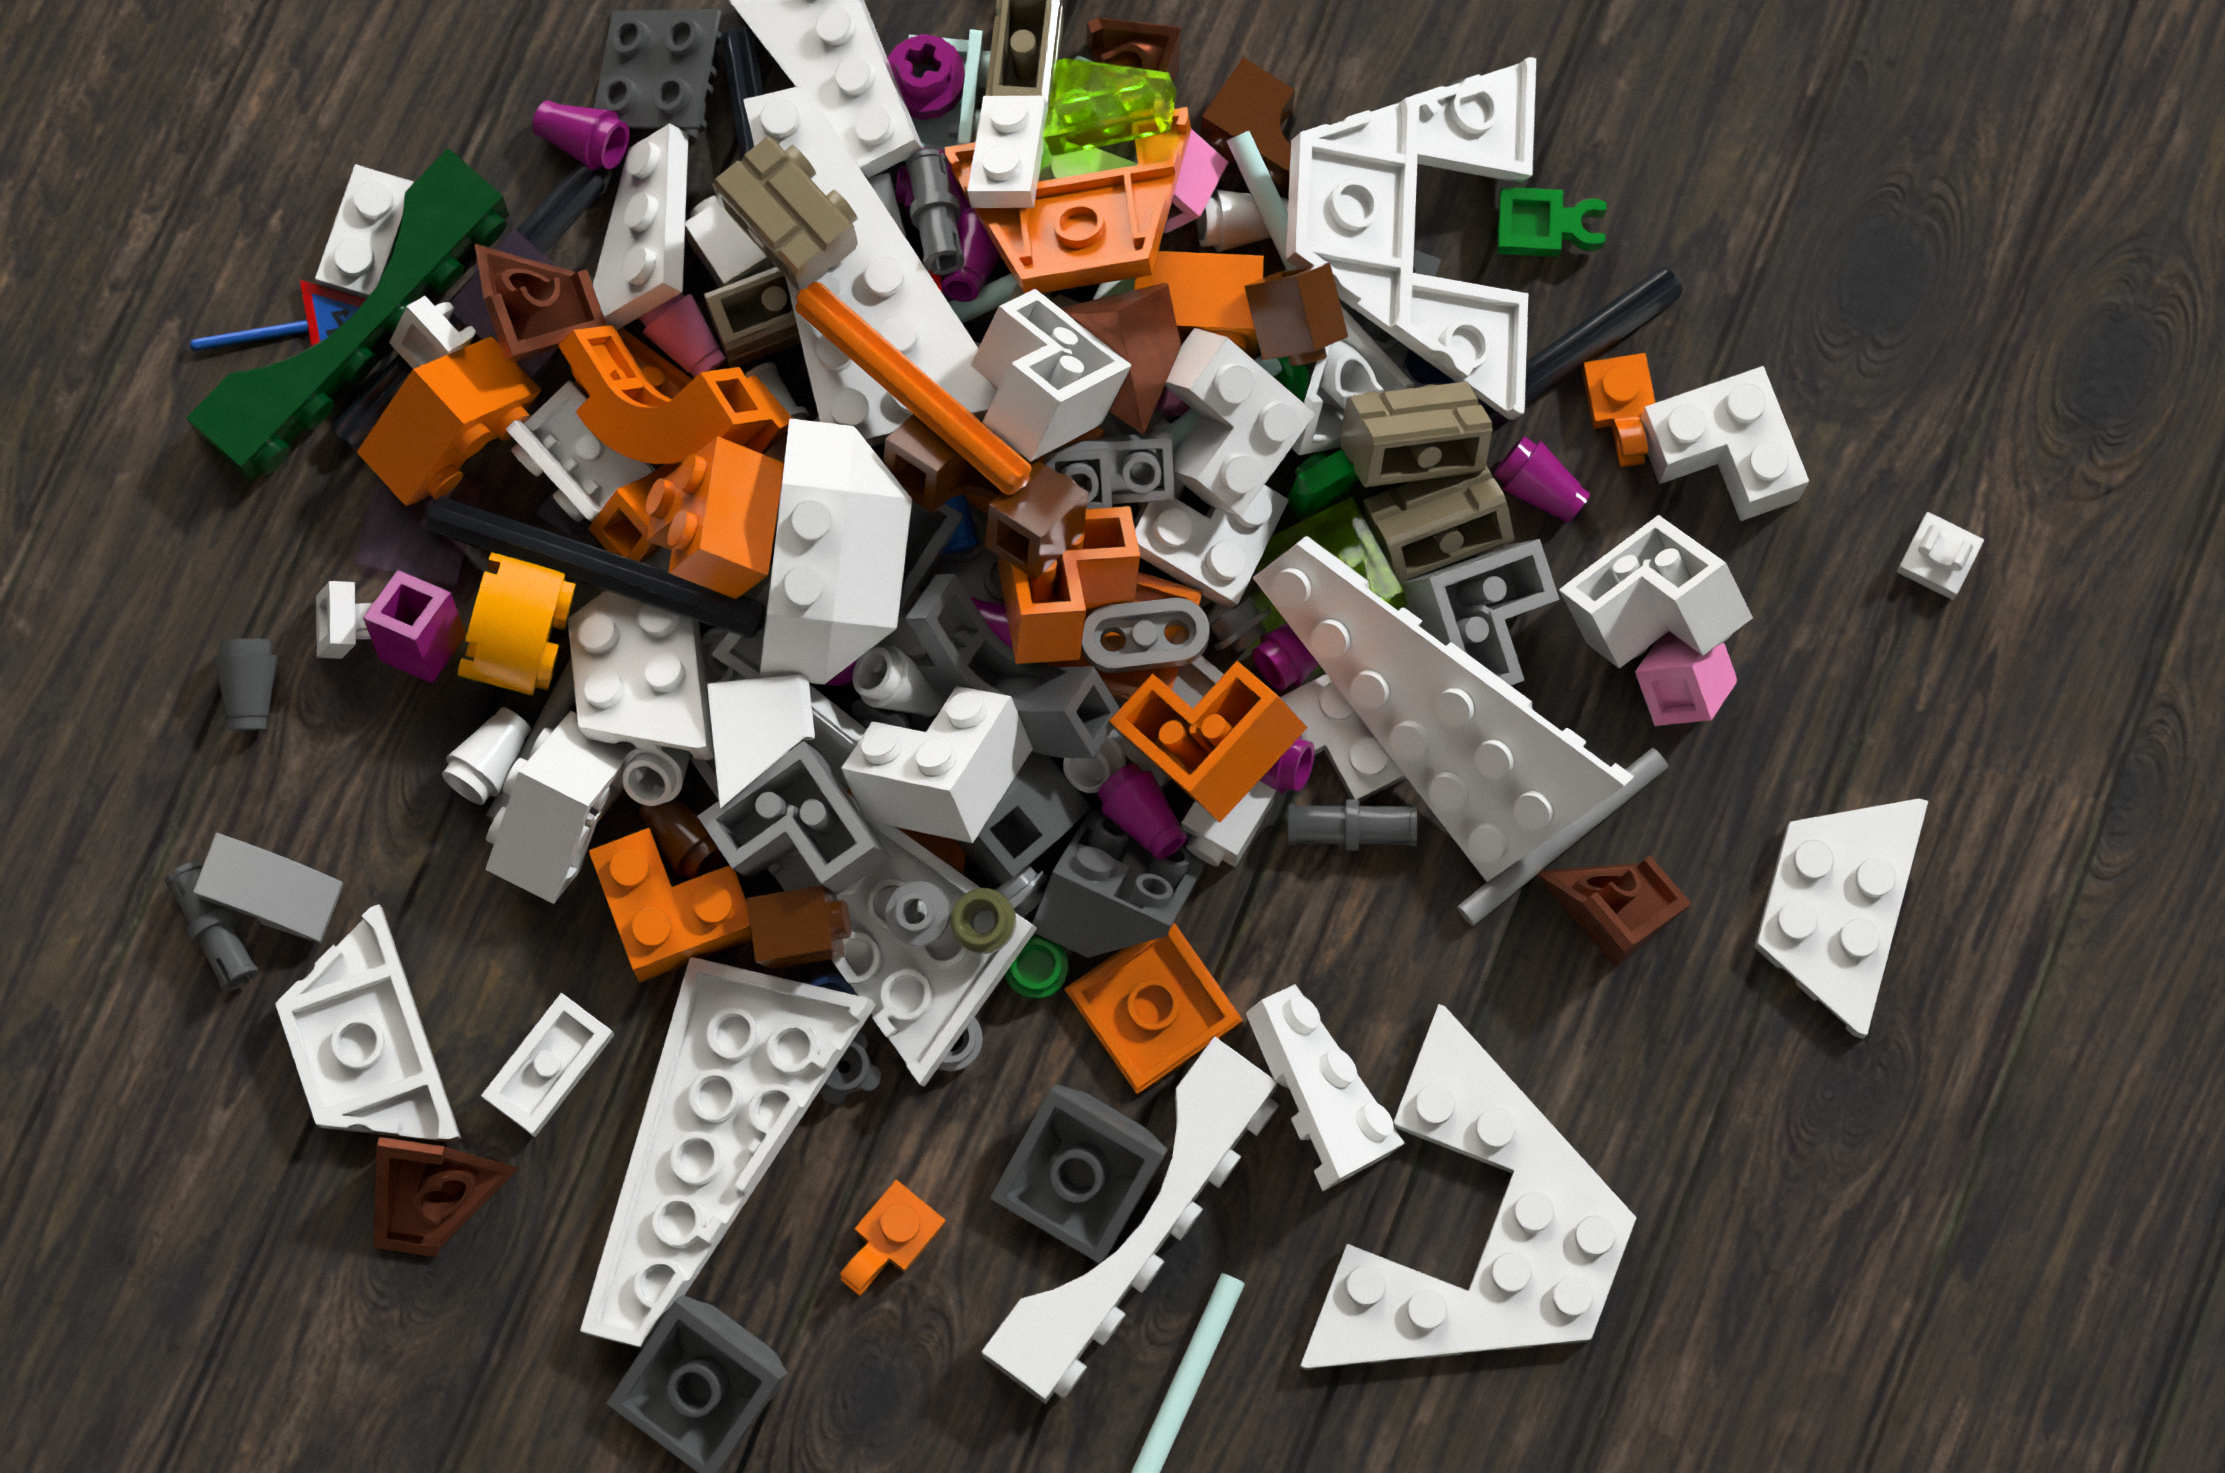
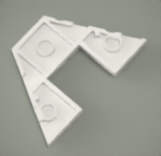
[1286,57,1536,420]
[1299,1004,1636,1370]

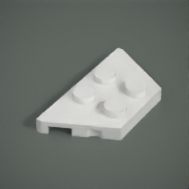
[568,547,715,760]
[1754,799,1928,1039]
[275,904,461,1143]

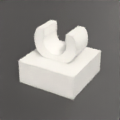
[389,296,476,369]
[1897,512,1984,600]
[316,581,373,659]

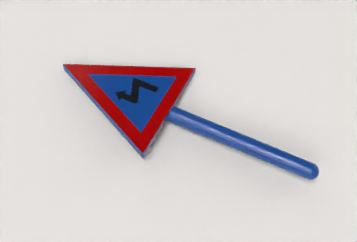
[189,280,366,351]

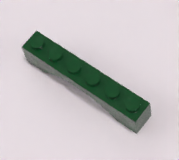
[186,148,509,483]

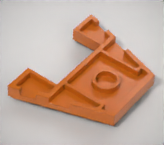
[945,107,1191,294]

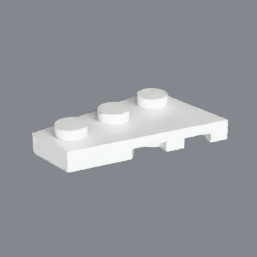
[593,123,688,330]
[1246,984,1405,1191]

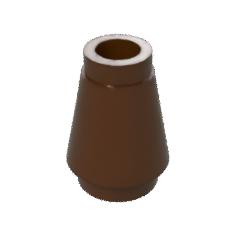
[639,797,726,880]

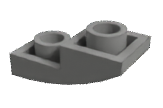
[1044,431,1175,509]
[193,833,344,944]

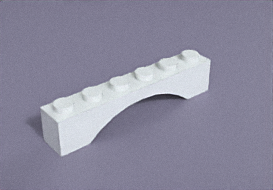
[982,1036,1279,1404]

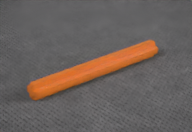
[795,282,1032,495]

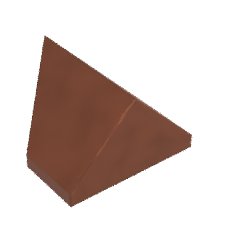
[1087,17,1182,151]
[475,244,607,363]
[1060,282,1181,435]
[1536,856,1692,968]
[373,1137,519,1257]

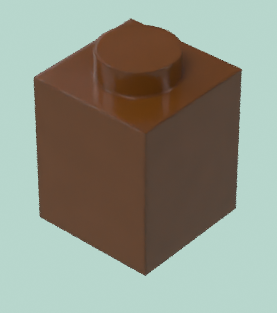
[1244,262,1348,366]
[747,885,851,970]

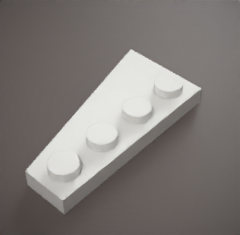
[729,0,924,178]

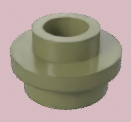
[950,888,1016,954]

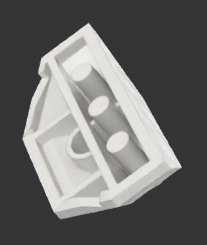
[759,419,912,685]

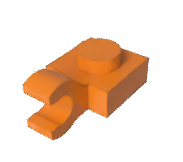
[1582,353,1656,468]
[840,1179,946,1296]

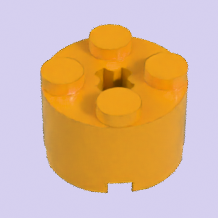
[458,552,576,696]

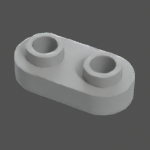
[1081,598,1209,673]

